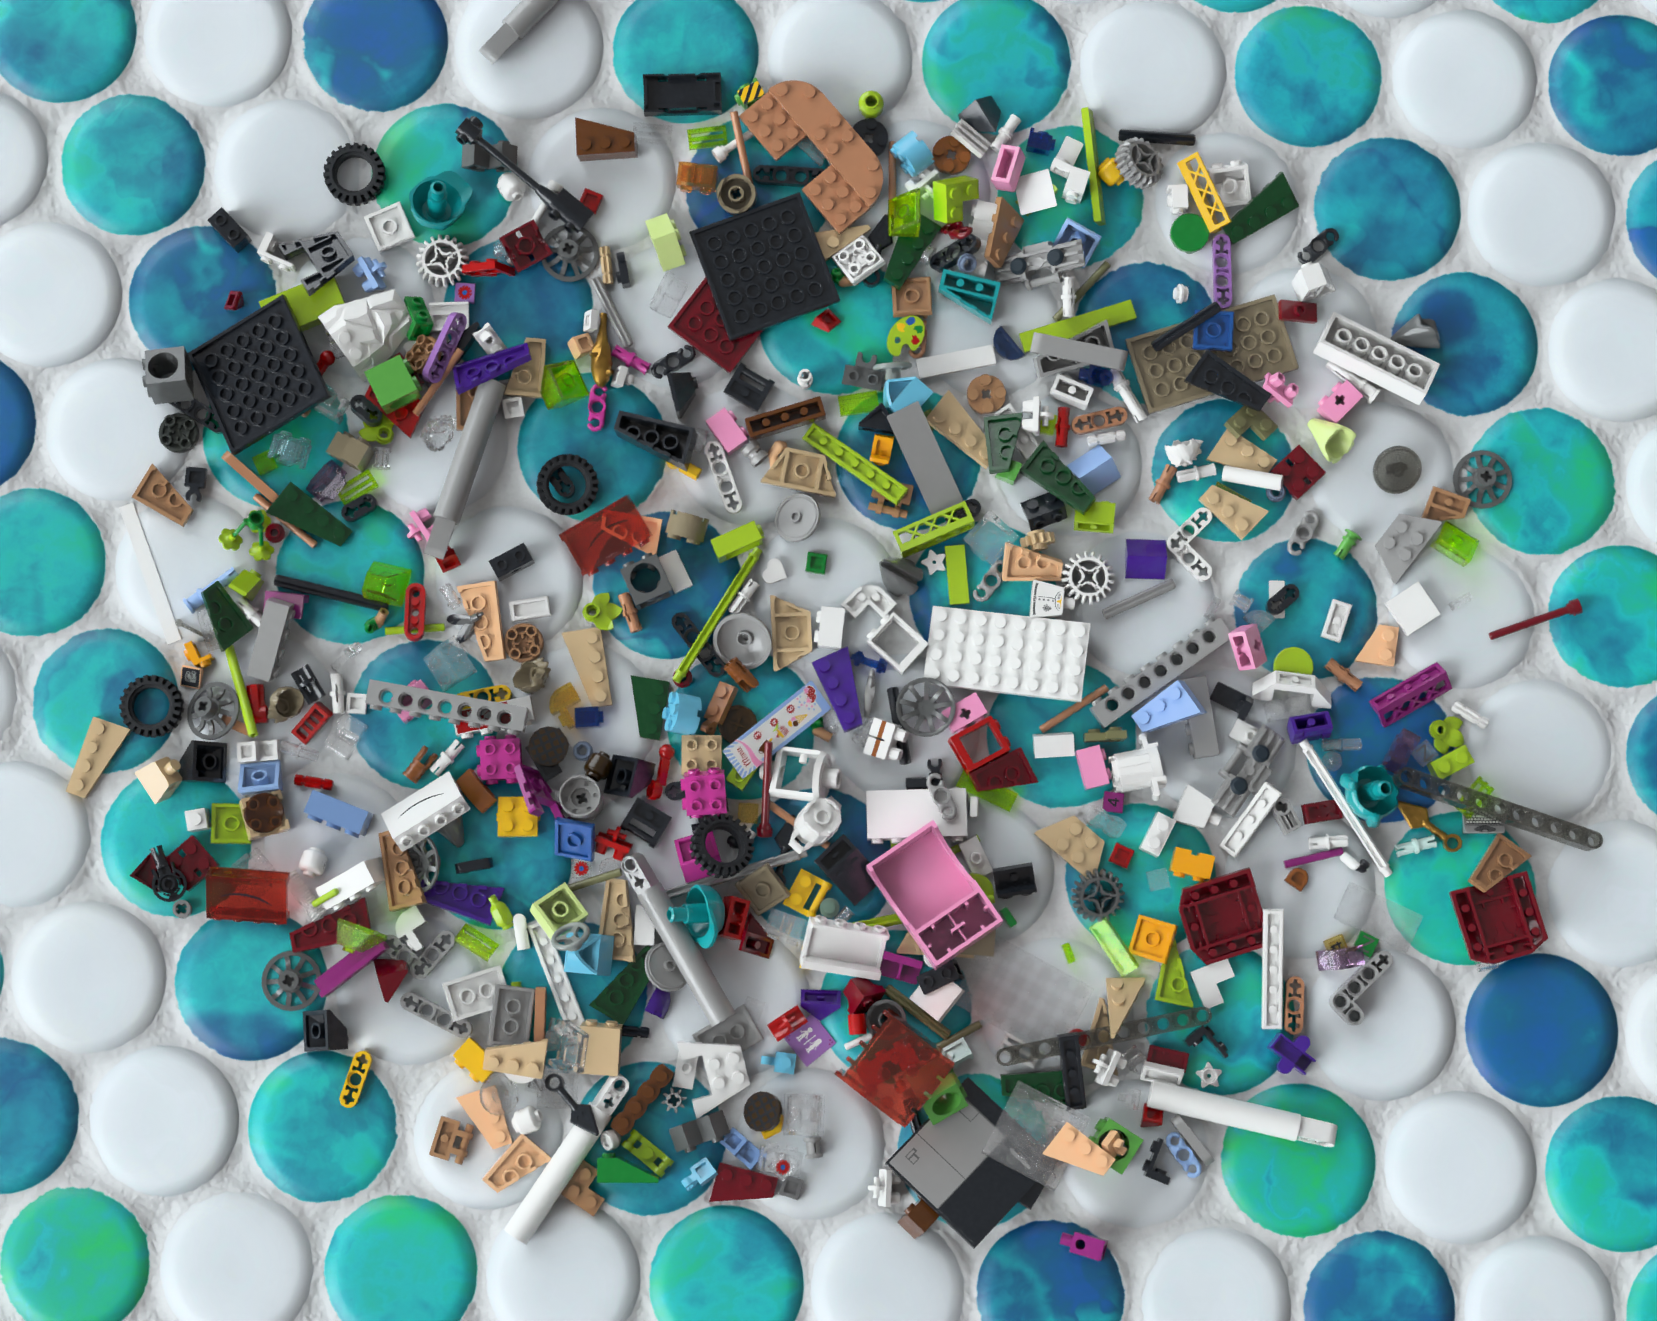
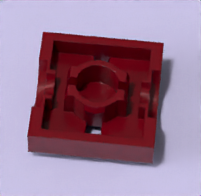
[499,219,553,273]
[1269,445,1326,501]
[166,835,220,892]

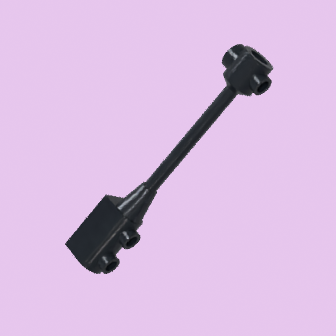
[455,116,594,233]

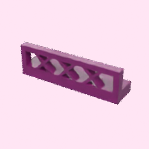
[1369,662,1452,728]
[314,932,390,998]

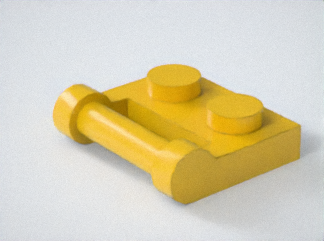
[783,868,833,918]

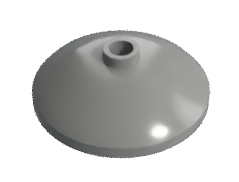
[713,613,772,670]

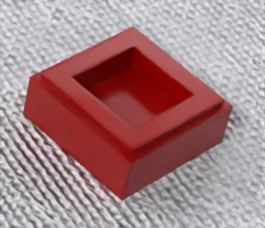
[580,188,603,214]
[1108,843,1134,869]

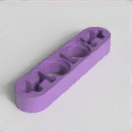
[1212,234,1232,310]
[422,312,467,383]

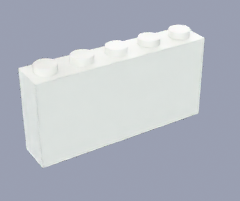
[866,788,968,844]

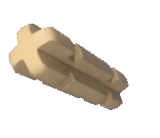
[599,246,614,285]

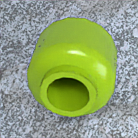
[858,90,884,118]

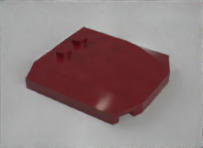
[1178,867,1263,965]
[1449,871,1548,965]

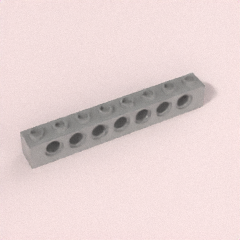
[1090,617,1231,729]
[365,679,529,735]

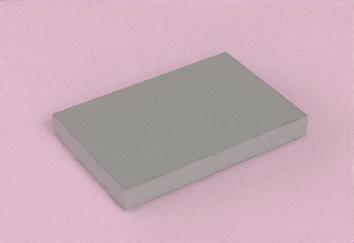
[488,984,536,1046]
[692,1004,764,1052]

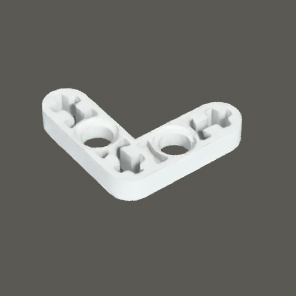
[1166,507,1212,582]

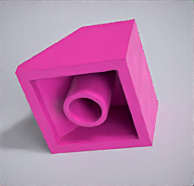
[674,831,722,883]

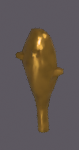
[590,313,614,388]

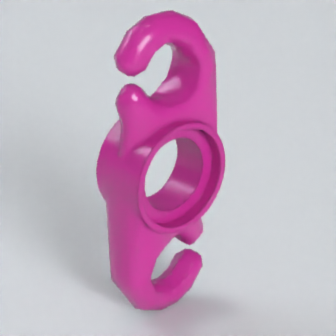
[587,384,607,432]

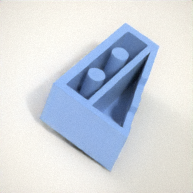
[1131,680,1207,732]

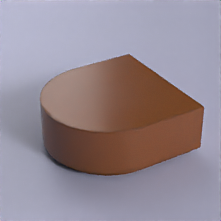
[1284,868,1308,892]

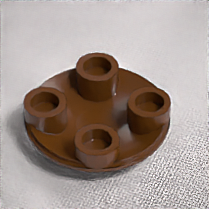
[244,793,284,833]

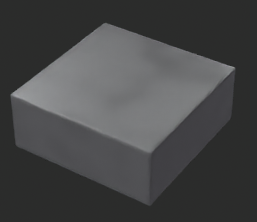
[779,1174,804,1200]

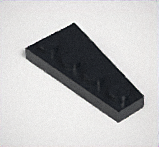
[1184,349,1272,411]

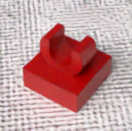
[435,546,461,573]

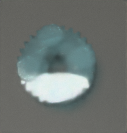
[267,430,312,470]

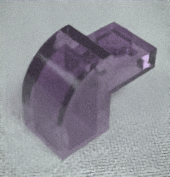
[1381,728,1421,775]
[1315,945,1365,971]

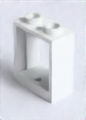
[866,612,929,675]

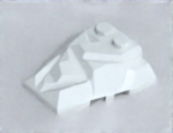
[318,289,412,382]

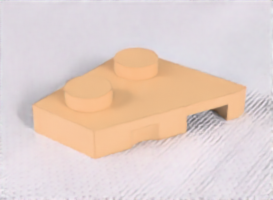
[1355,624,1399,667]

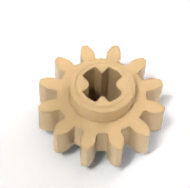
[1020,529,1055,552]

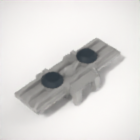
[993,239,1086,291]
[1211,724,1286,817]

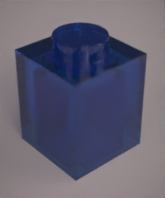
[574,706,604,729]

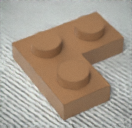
[561,1160,605,1216]

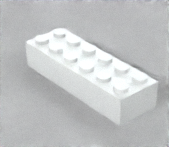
[1313,312,1440,405]

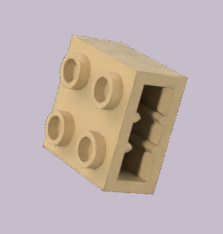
[681,735,722,776]

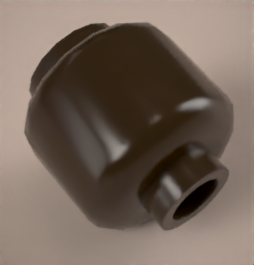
[584,751,613,782]

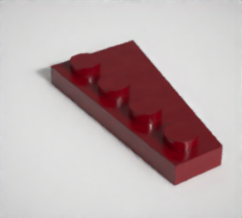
[289,897,373,953]

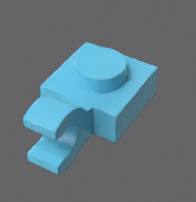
[761,1051,797,1074]
[681,1157,718,1191]

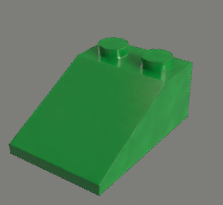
[597,1152,660,1183]

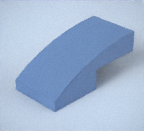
[720,1127,765,1170]

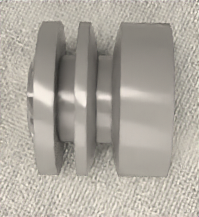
[559,775,604,822]

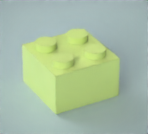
[530,882,588,939]

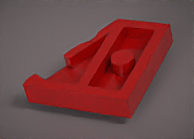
[462,258,515,277]

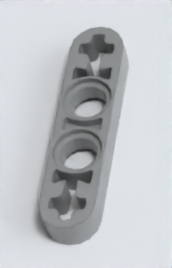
[400,992,473,1038]

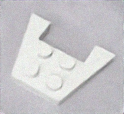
[677,1041,750,1118]

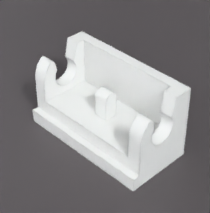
[1032,732,1075,758]

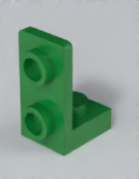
[404,296,434,341]

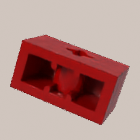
[717,896,751,940]

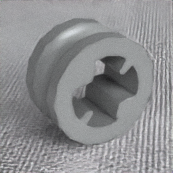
[172,900,192,919]

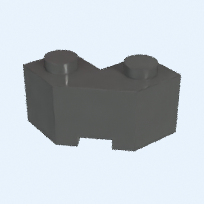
[462,140,518,172]
[669,1110,730,1153]

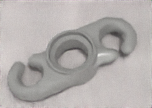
[1287,511,1320,556]
[973,560,1003,602]
[863,669,876,718]
[926,773,957,820]

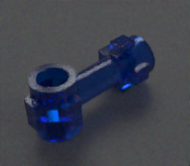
[851,651,888,674]

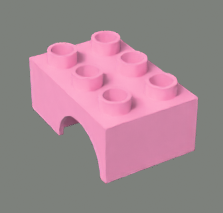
[866,820,1003,971]

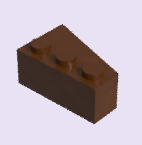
[575,117,638,162]
[897,1196,939,1239]

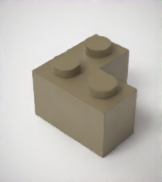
[326,431,374,473]

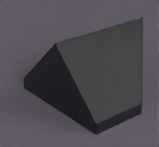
[958,96,1001,132]
[858,402,894,435]

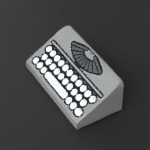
[1462,814,1505,834]

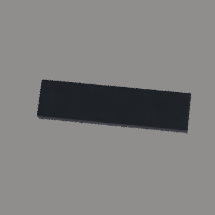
[1057,1032,1087,1111]

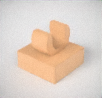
[1101,1130,1128,1158]

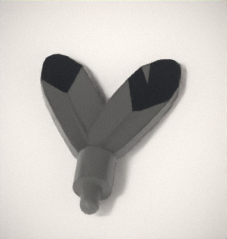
[447,612,484,644]

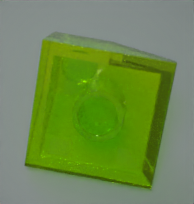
[540,360,590,410]
[362,561,412,607]
[337,918,388,954]

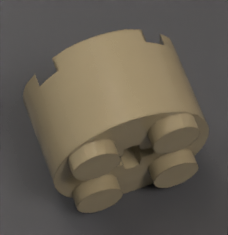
[716,174,757,215]
[665,509,709,546]

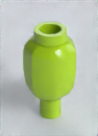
[488,894,514,930]

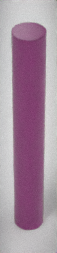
[1283,847,1343,869]

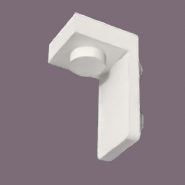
[1050,136,1083,179]
[257,232,297,273]

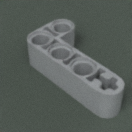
[1329,951,1393,1025]

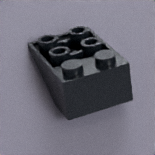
[814,834,877,906]

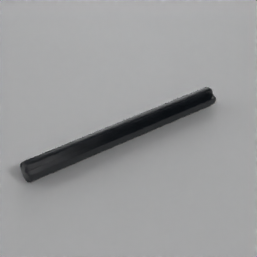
[274,574,389,611]

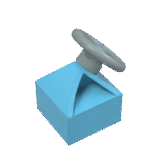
[873,362,933,414]
[551,922,615,976]

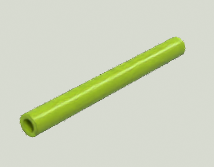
[225,645,258,738]

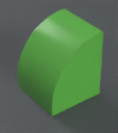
[995,460,1022,485]

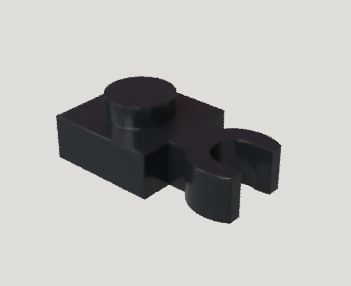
[616,252,631,289]
[184,466,207,502]

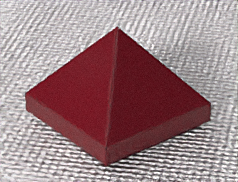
[224,291,244,311]

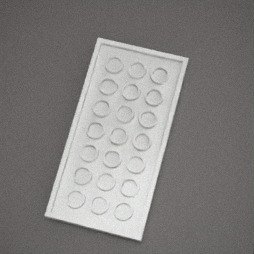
[923,606,1091,702]

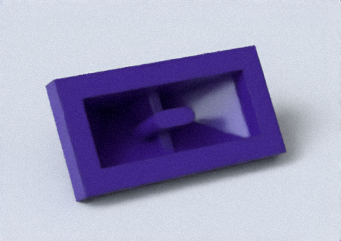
[801,989,841,1021]

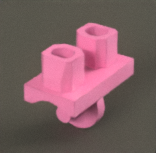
[1263,372,1299,408]
[407,508,434,542]

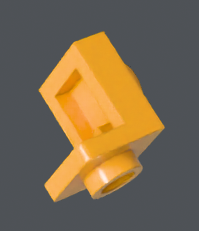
[870,433,894,466]
[184,641,215,669]

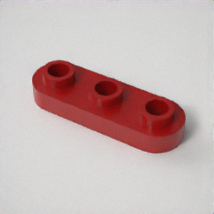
[404,583,426,642]

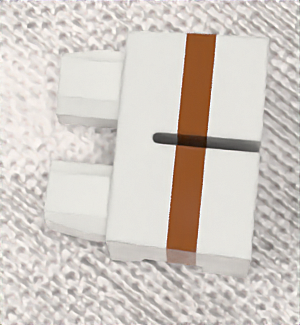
[863,717,909,760]

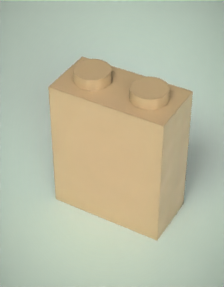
[577,1019,623,1076]

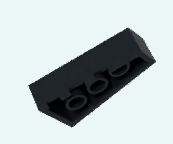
[614,410,698,472]

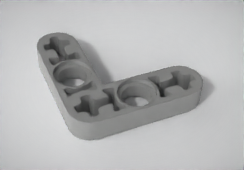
[383,931,456,979]

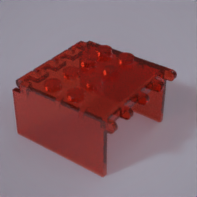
[834,1008,955,1128]

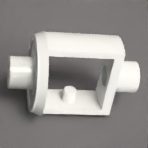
[759,746,842,802]

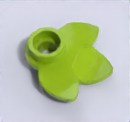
[358,413,394,445]
[582,593,622,631]
[1429,716,1464,754]

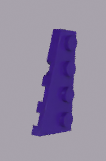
[453,343,532,395]
[812,646,863,733]
[421,879,505,926]

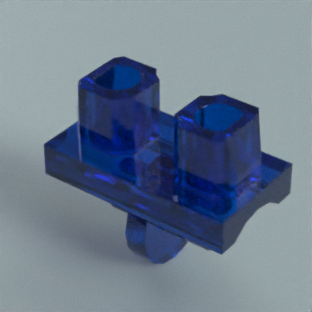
[1078,365,1114,389]

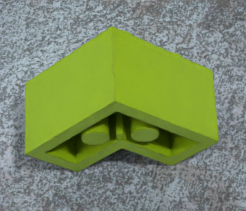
[933,176,979,224]

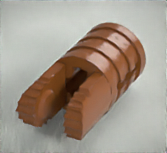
[723,657,759,693]
[402,745,438,784]

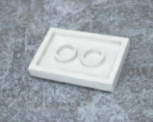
[442,965,506,1022]

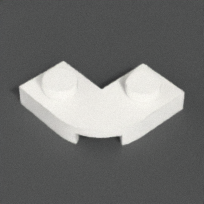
[841,585,897,619]

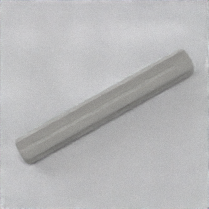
[591,276,633,348]
[1102,579,1176,619]

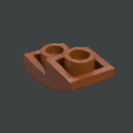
[456,769,497,814]

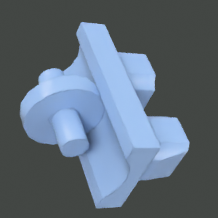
[352,256,387,293]

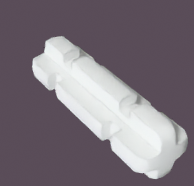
[1087,429,1126,447]
[1451,701,1489,729]

